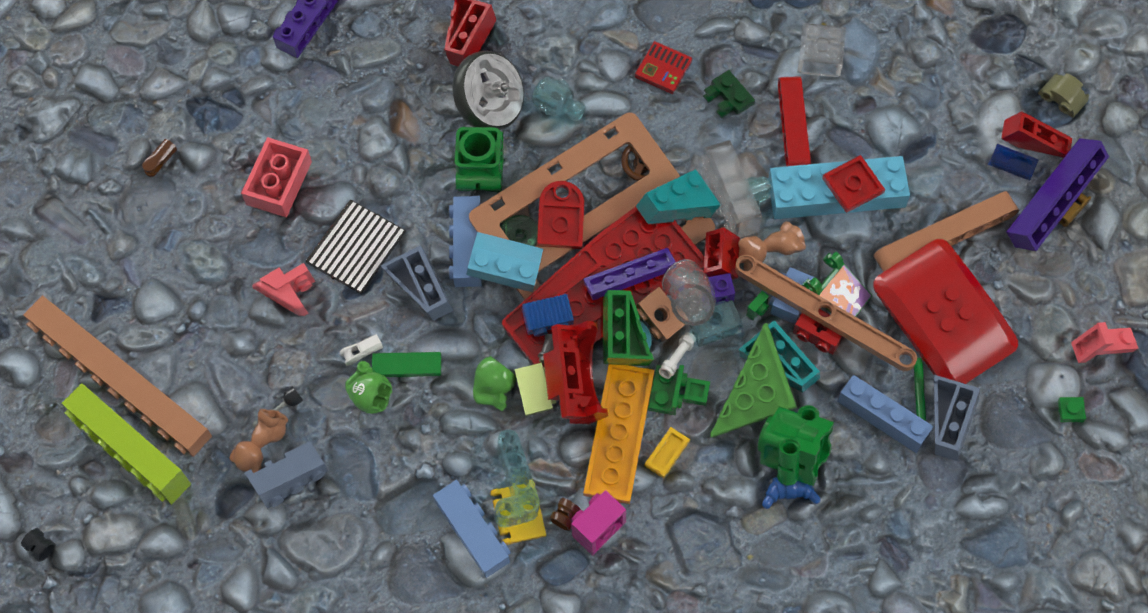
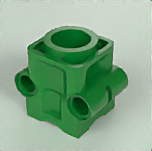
[455,127,504,192]
[758,405,834,486]

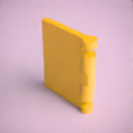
[490,482,546,545]

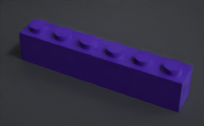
[1006,138,1109,251]

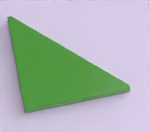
[710,323,797,438]

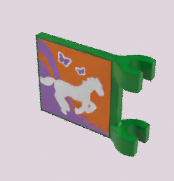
[802,252,872,317]

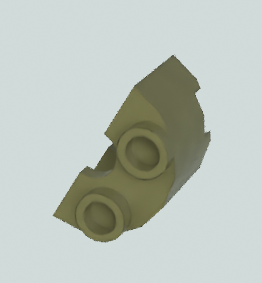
[1038,73,1089,118]

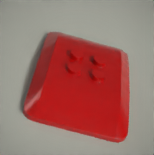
[873,239,1018,384]

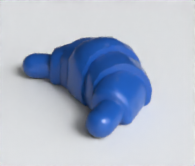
[762,477,821,509]

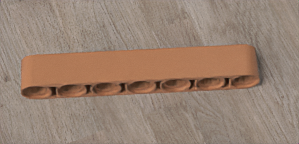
[874,191,1019,272]

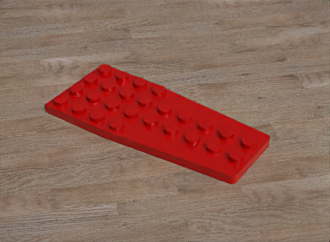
[502,206,704,368]

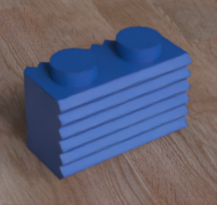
[522,294,574,337]

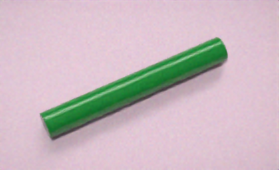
[914,358,926,421]

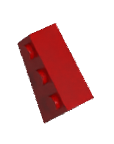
[444,0,497,66]

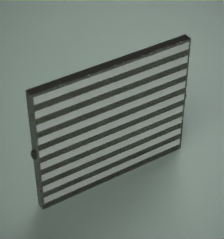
[305,199,406,294]

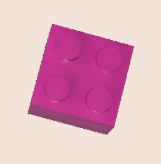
[571,490,626,556]

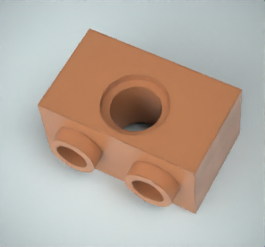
[635,287,688,341]

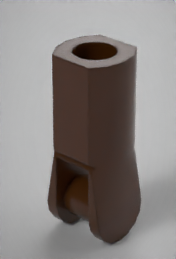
[142,139,177,177]

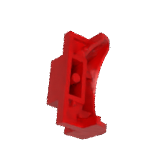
[543,321,608,424]

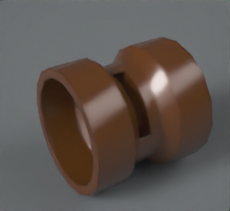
[549,498,581,531]

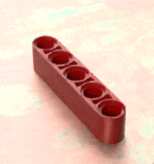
[778,76,811,166]

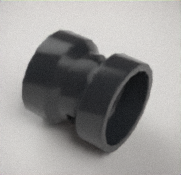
[21,528,56,562]

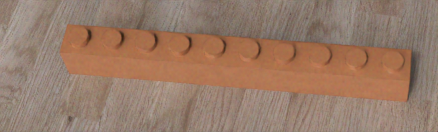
[23,295,212,457]

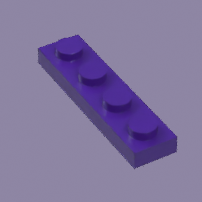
[584,248,677,300]

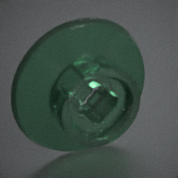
[501,215,538,246]

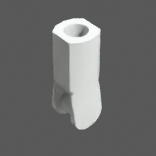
[340,334,383,366]

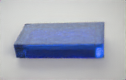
[988,144,1039,181]

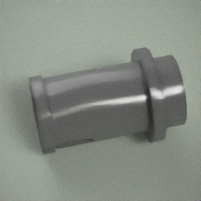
[538,334,554,364]

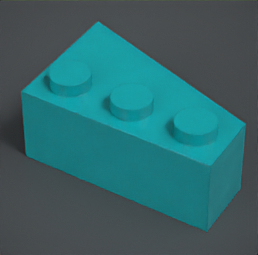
[636,169,721,224]
[738,321,820,393]

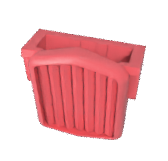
[252,263,315,316]

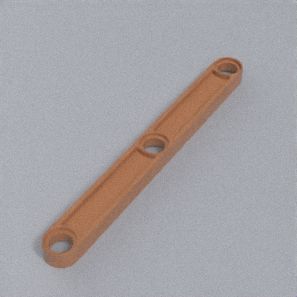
[735,255,917,371]

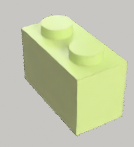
[514,363,556,416]

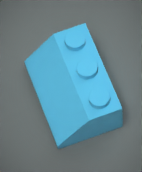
[466,232,543,292]

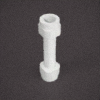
[659,332,696,379]

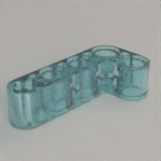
[494,429,540,527]

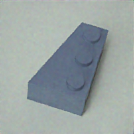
[380,245,454,321]
[934,375,980,461]
[244,441,328,509]

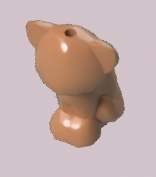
[738,221,806,271]
[229,409,288,473]

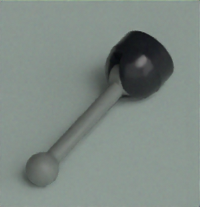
[253,386,303,429]

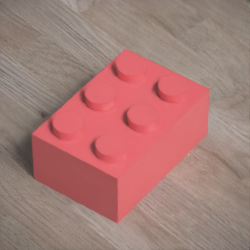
[241,137,312,218]

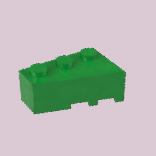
[603,290,654,366]

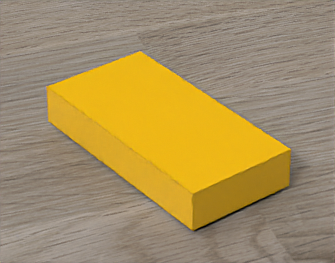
[644,427,690,479]

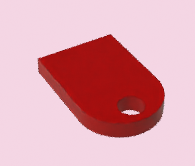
[537,181,584,249]

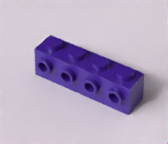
[273,0,338,58]

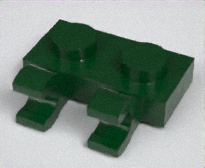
[703,70,755,118]

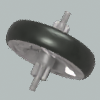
[452,51,524,130]

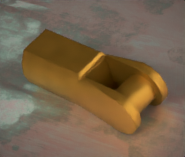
[1058,193,1092,227]

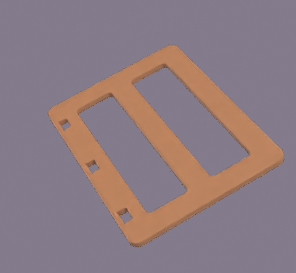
[469,113,715,300]

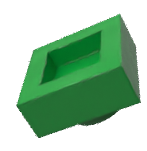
[746,291,769,320]
[683,377,710,406]
[1058,397,1086,422]

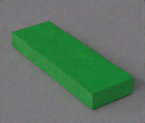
[372,352,442,377]

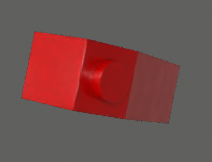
[1001,111,1072,158]

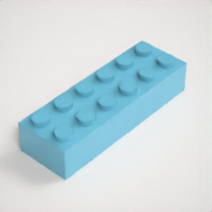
[768,156,910,219]

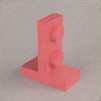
[1071,322,1138,363]

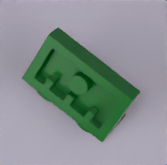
[648,365,688,416]

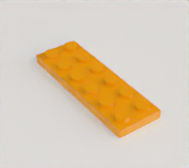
[583,364,655,504]

